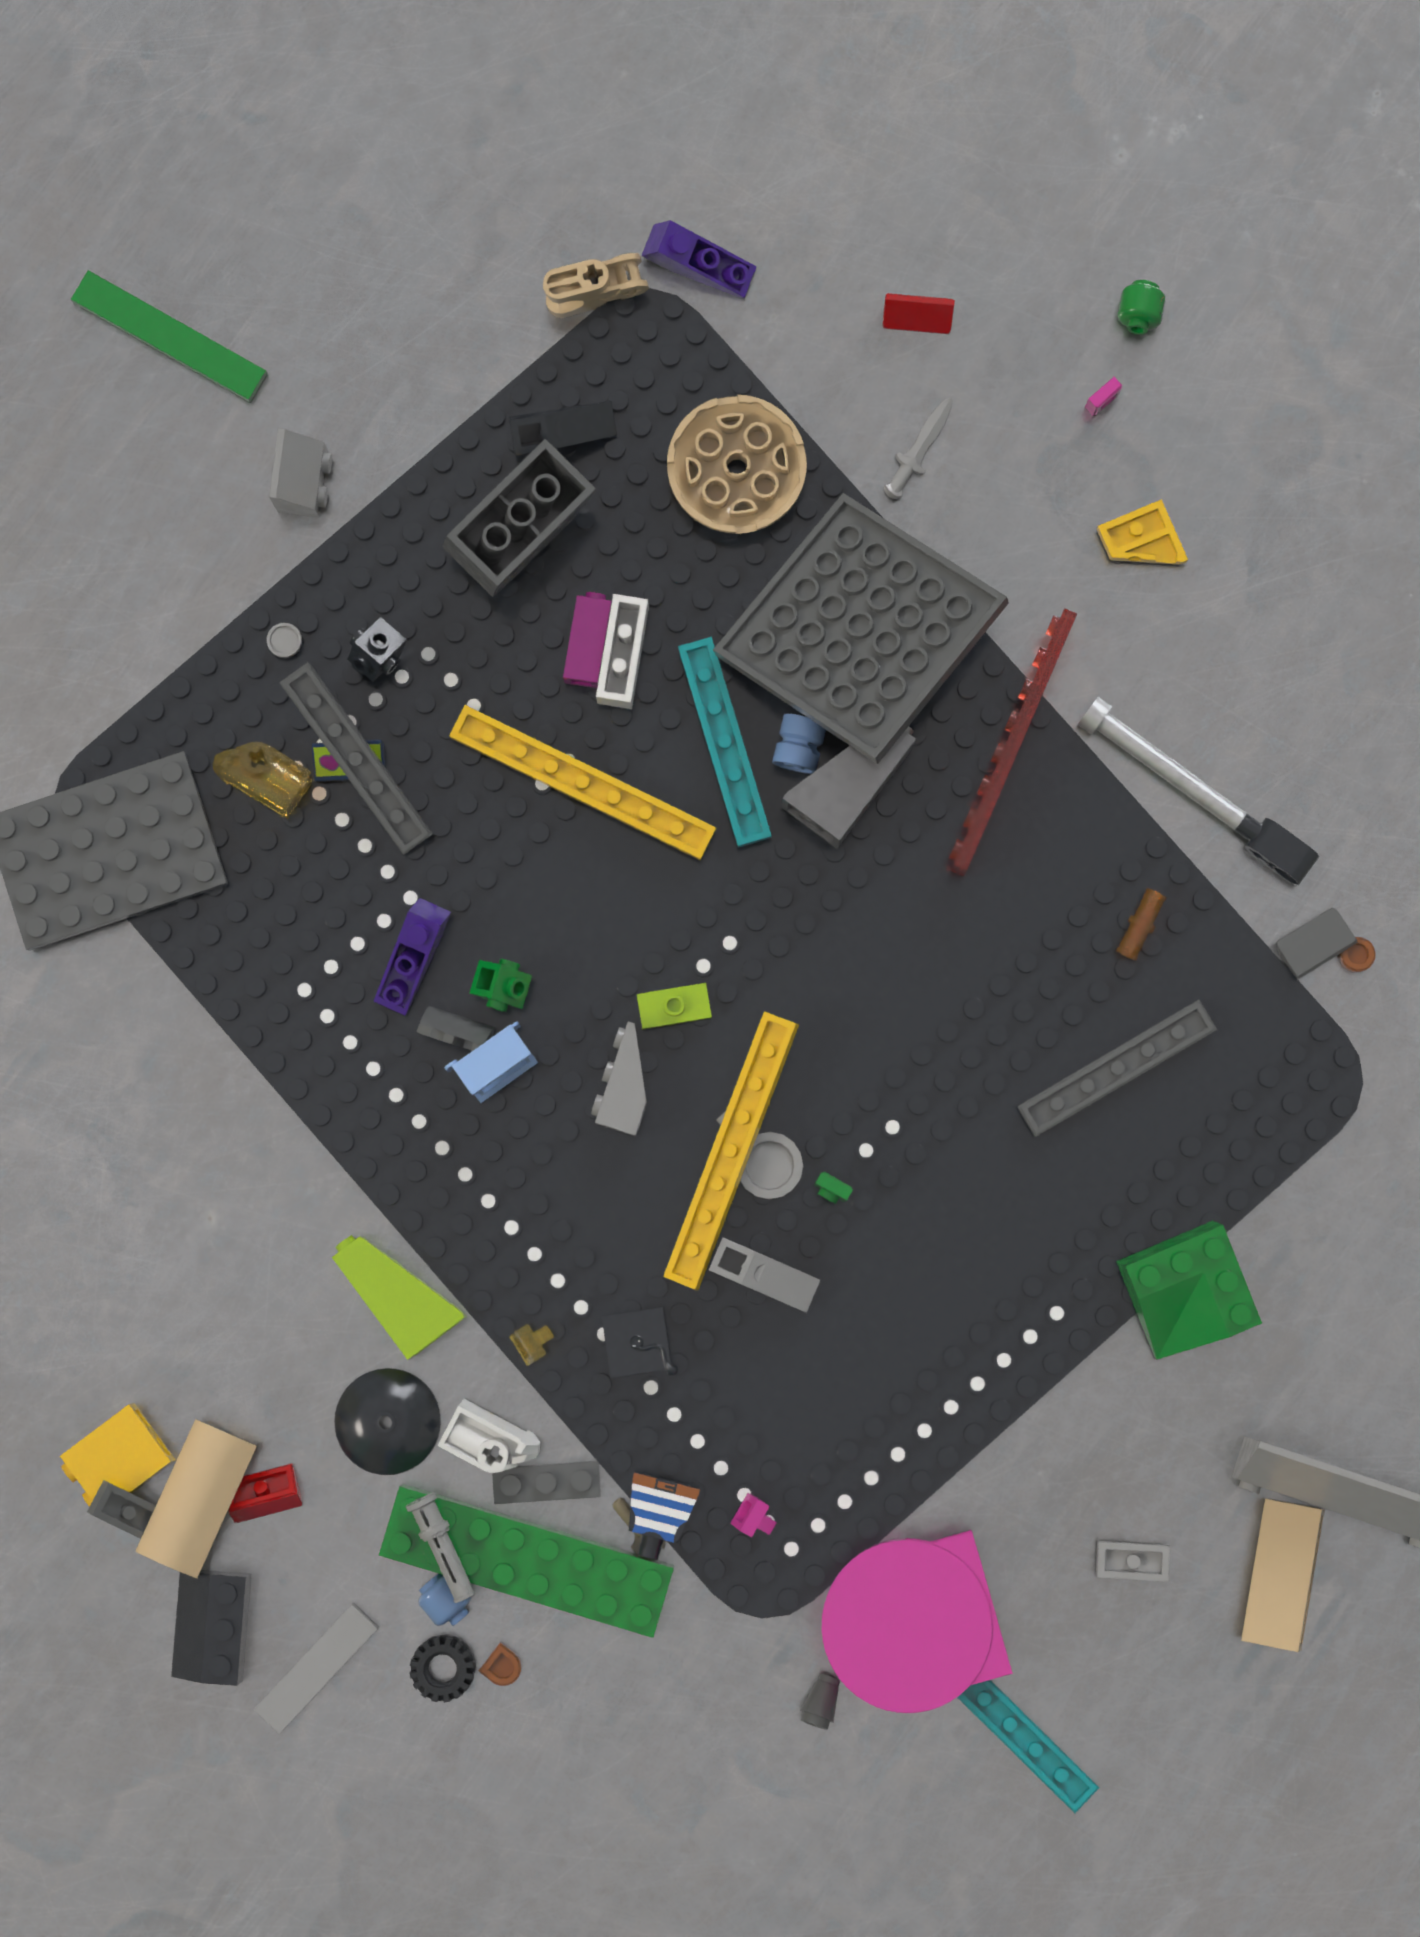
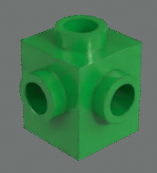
[469,959,532,1012]

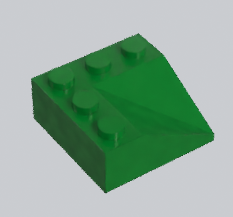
[1116,1221,1262,1360]

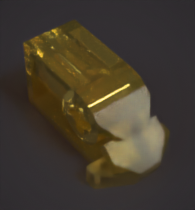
[213,742,312,819]

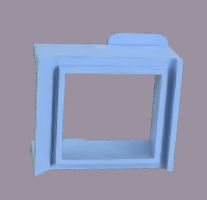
[444,1022,538,1103]

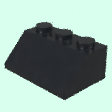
[171,1570,252,1686]

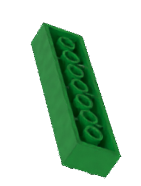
[378,1484,674,1638]

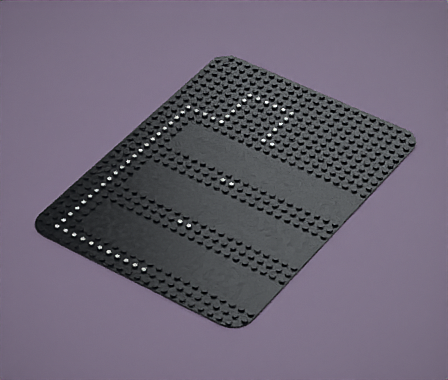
[55,288,1363,1619]

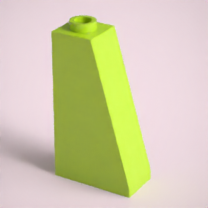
[332,1235,467,1360]

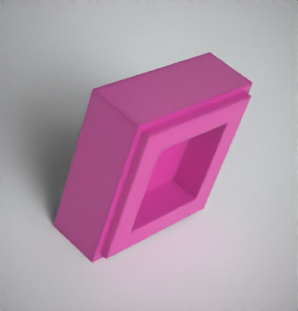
[1085,376,1122,416]

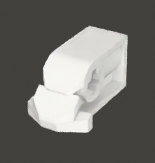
[438,1399,541,1473]

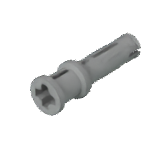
[406,1492,476,1603]

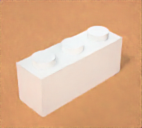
[596,594,649,709]

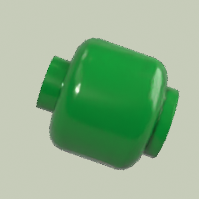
[1118,280,1166,335]

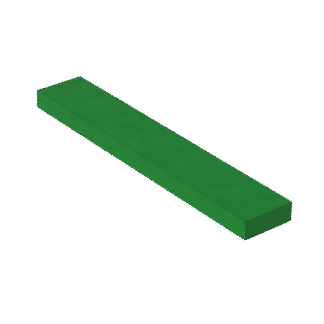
[71,270,267,402]

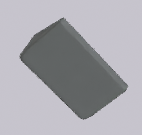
[1276,907,1358,979]

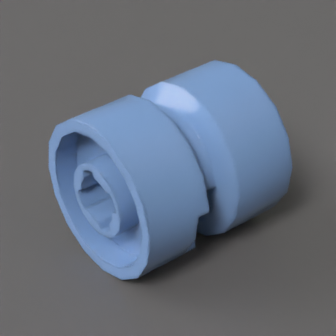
[772,714,826,774]

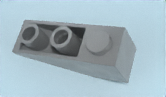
[591,1021,647,1137]
[709,1238,820,1313]

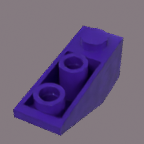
[641,220,757,298]
[374,898,451,1015]

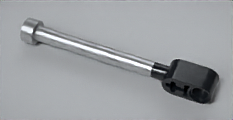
[1078,697,1319,885]

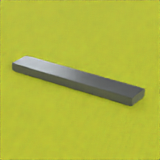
[279,662,433,855]
[1017,1000,1217,1137]

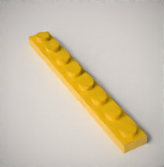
[449,705,716,860]
[663,1011,799,1290]

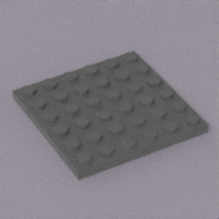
[713,493,1009,764]

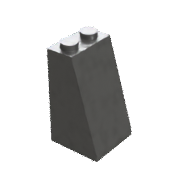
[781,726,916,849]

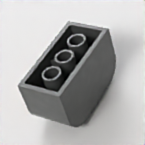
[442,439,596,597]

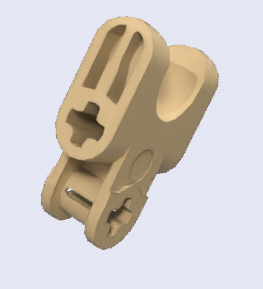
[543,253,649,318]

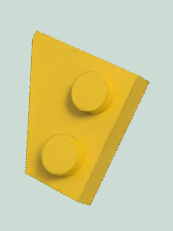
[1097,499,1188,565]

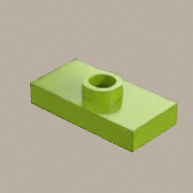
[637,983,712,1030]

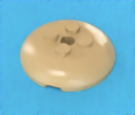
[667,395,807,534]

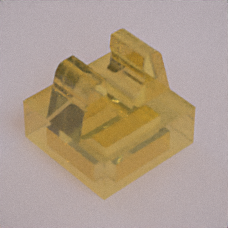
[509,1324,554,1367]

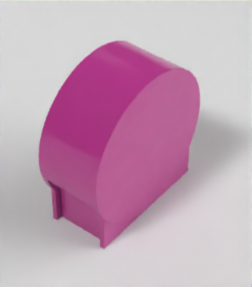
[821,1530,1013,1713]

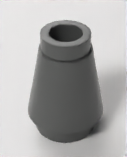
[800,1673,840,1730]

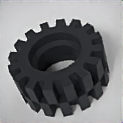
[409,1635,476,1703]

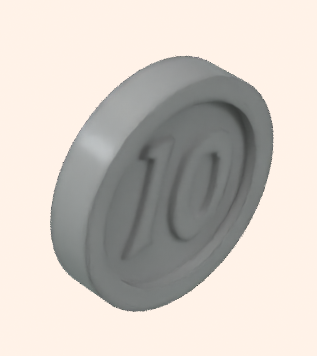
[267,623,302,658]

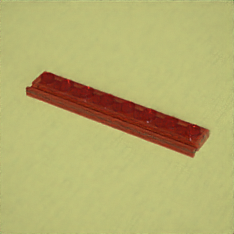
[949,608,1077,877]

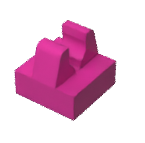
[730,1493,777,1537]

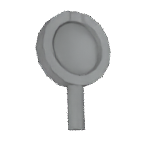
[716,1111,803,1199]

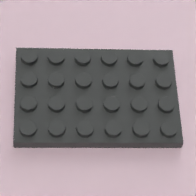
[0,751,228,951]

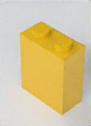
[60,1403,176,1507]

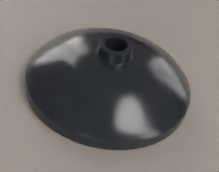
[334,1368,441,1475]

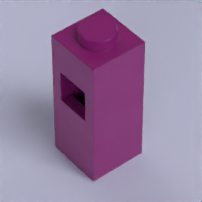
[563,592,612,688]

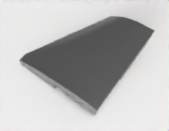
[417,1006,496,1051]

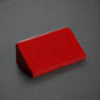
[882,293,955,334]
[228,1464,302,1523]

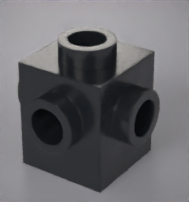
[347,617,407,682]

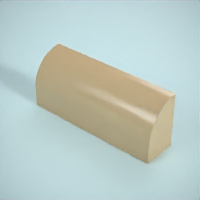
[135,1419,257,1578]
[1241,1499,1325,1652]

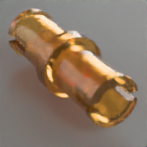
[1116,888,1167,961]

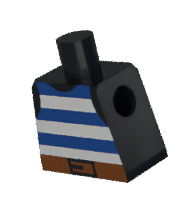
[629,1471,700,1560]

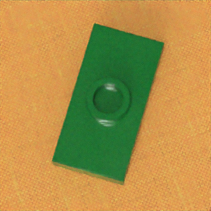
[814,1172,853,1204]

